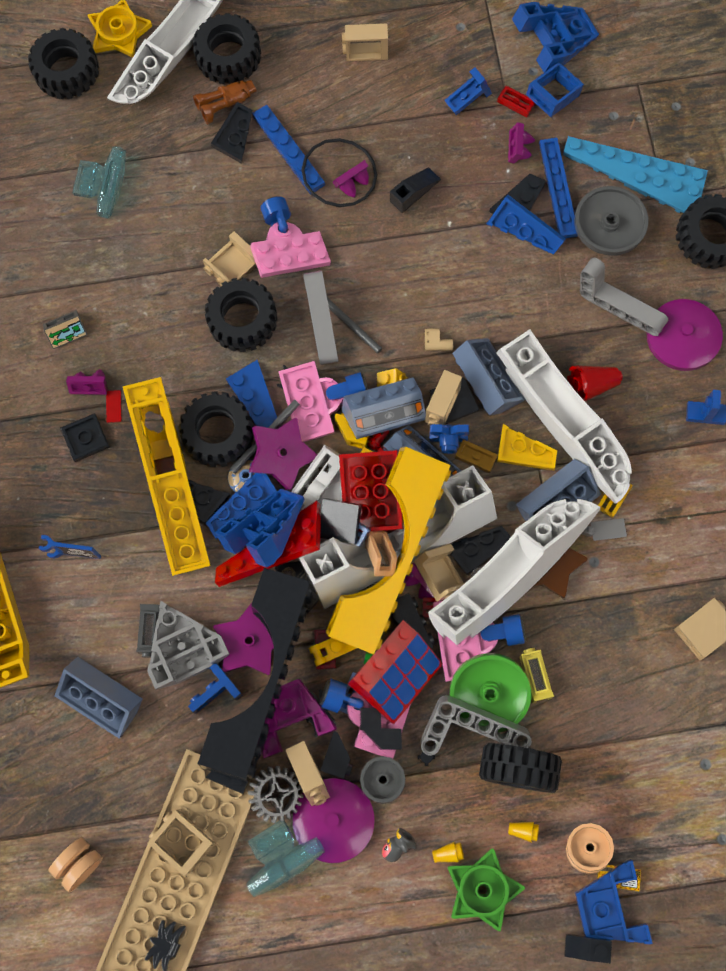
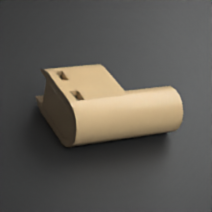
[425,328,453,351]

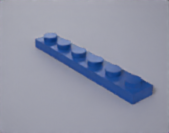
[252,105,325,195]
[539,138,578,238]

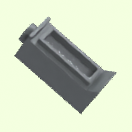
[136,604,160,658]

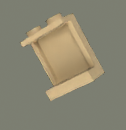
[203,231,257,286]
[414,544,465,602]
[674,598,726,660]

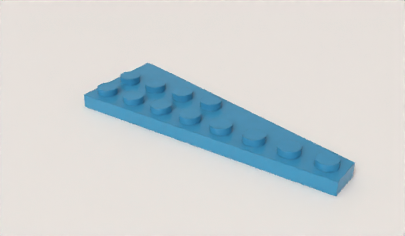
[563,136,708,213]

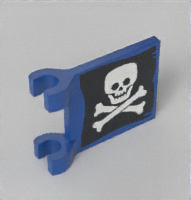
[39,535,101,559]

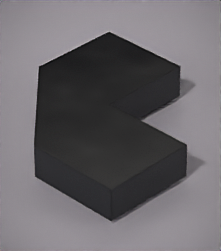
[360,708,402,750]

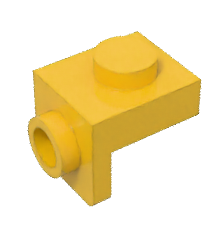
[377,368,407,387]

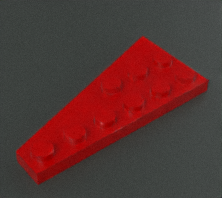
[215,500,321,587]

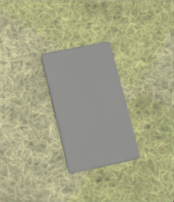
[591,518,627,541]

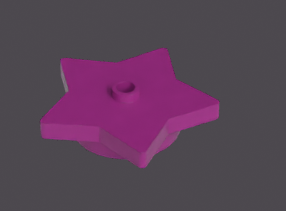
[249,418,317,490]
[213,603,274,676]

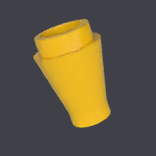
[508,822,539,843]
[432,841,464,863]

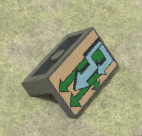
[43,310,87,349]

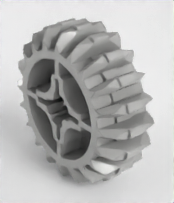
[248,766,303,823]

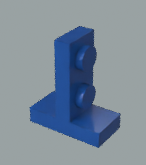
[445,67,492,115]
[686,390,726,425]
[188,663,243,714]

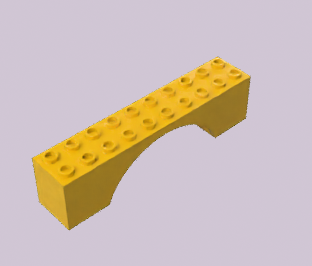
[326,447,451,654]

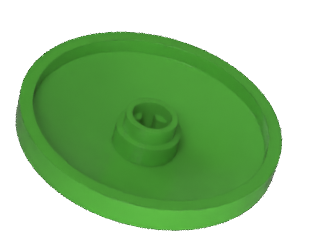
[450,653,531,733]

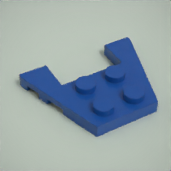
[575,859,653,945]

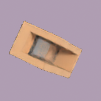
[365,531,397,576]

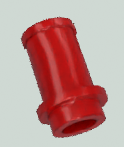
[367,430,390,451]

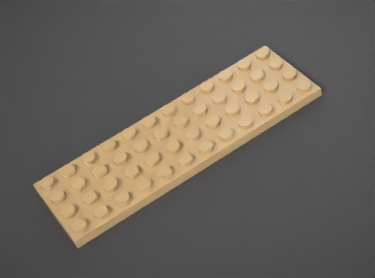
[96,749,257,971]

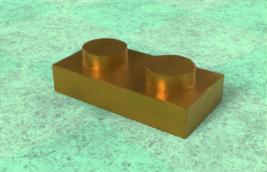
[455,439,498,473]

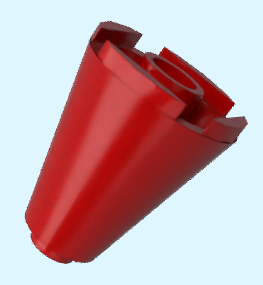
[567,365,623,401]

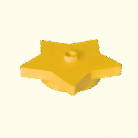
[88,0,152,57]

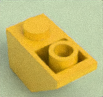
[335,413,371,449]

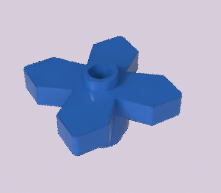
[430,424,469,454]

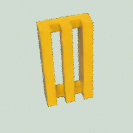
[598,484,633,518]

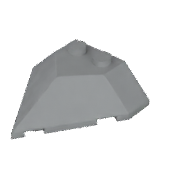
[147,601,229,690]

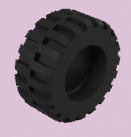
[193,13,261,84]
[28,28,99,99]
[676,194,726,269]
[205,277,278,352]
[179,391,254,468]
[479,743,562,793]

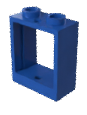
[526,62,584,117]

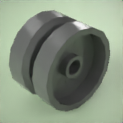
[360,756,406,804]

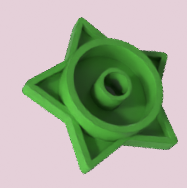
[447,848,525,931]

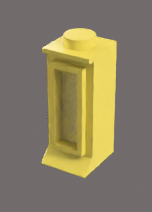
[520,648,554,704]

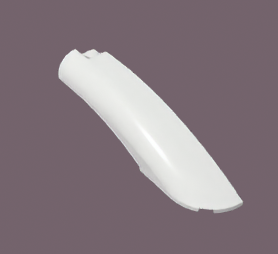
[107,0,223,104]
[496,329,632,504]
[428,499,600,645]

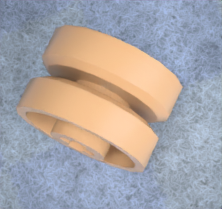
[566,823,614,874]
[48,837,103,893]

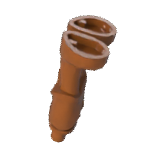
[193,80,257,125]

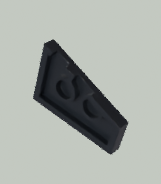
[450,526,511,576]

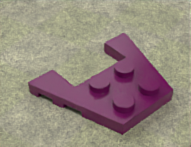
[263,679,337,758]

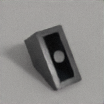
[320,731,353,779]
[564,934,612,964]

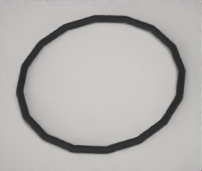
[301,138,378,207]

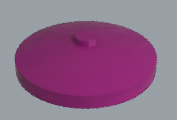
[647,299,723,371]
[293,778,375,863]

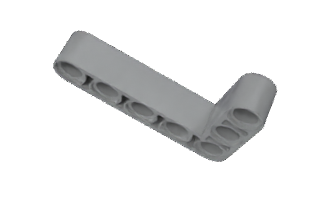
[580,258,668,336]
[303,270,338,365]
[421,695,532,756]

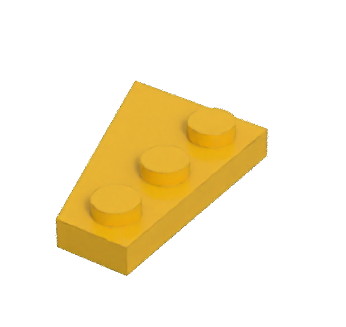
[497,424,557,471]

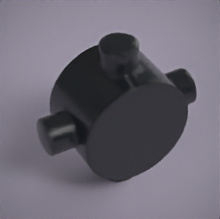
[418,752,435,766]

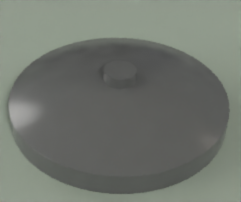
[574,186,648,256]

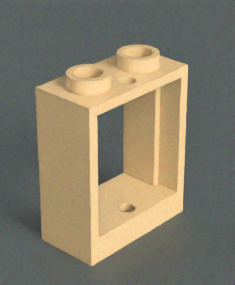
[342,23,388,61]
[425,370,462,426]
[286,741,330,806]
[147,810,215,877]

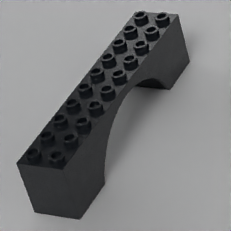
[198,568,313,783]

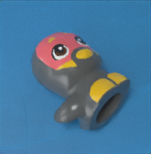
[382,828,416,862]

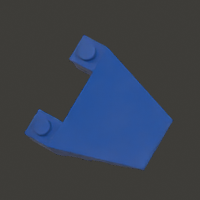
[512,2,599,72]
[215,489,305,568]

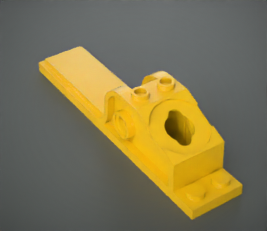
[122,377,210,576]

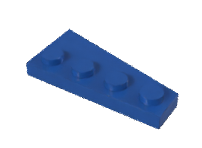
[486,195,566,255]
[226,360,277,428]
[206,473,277,540]

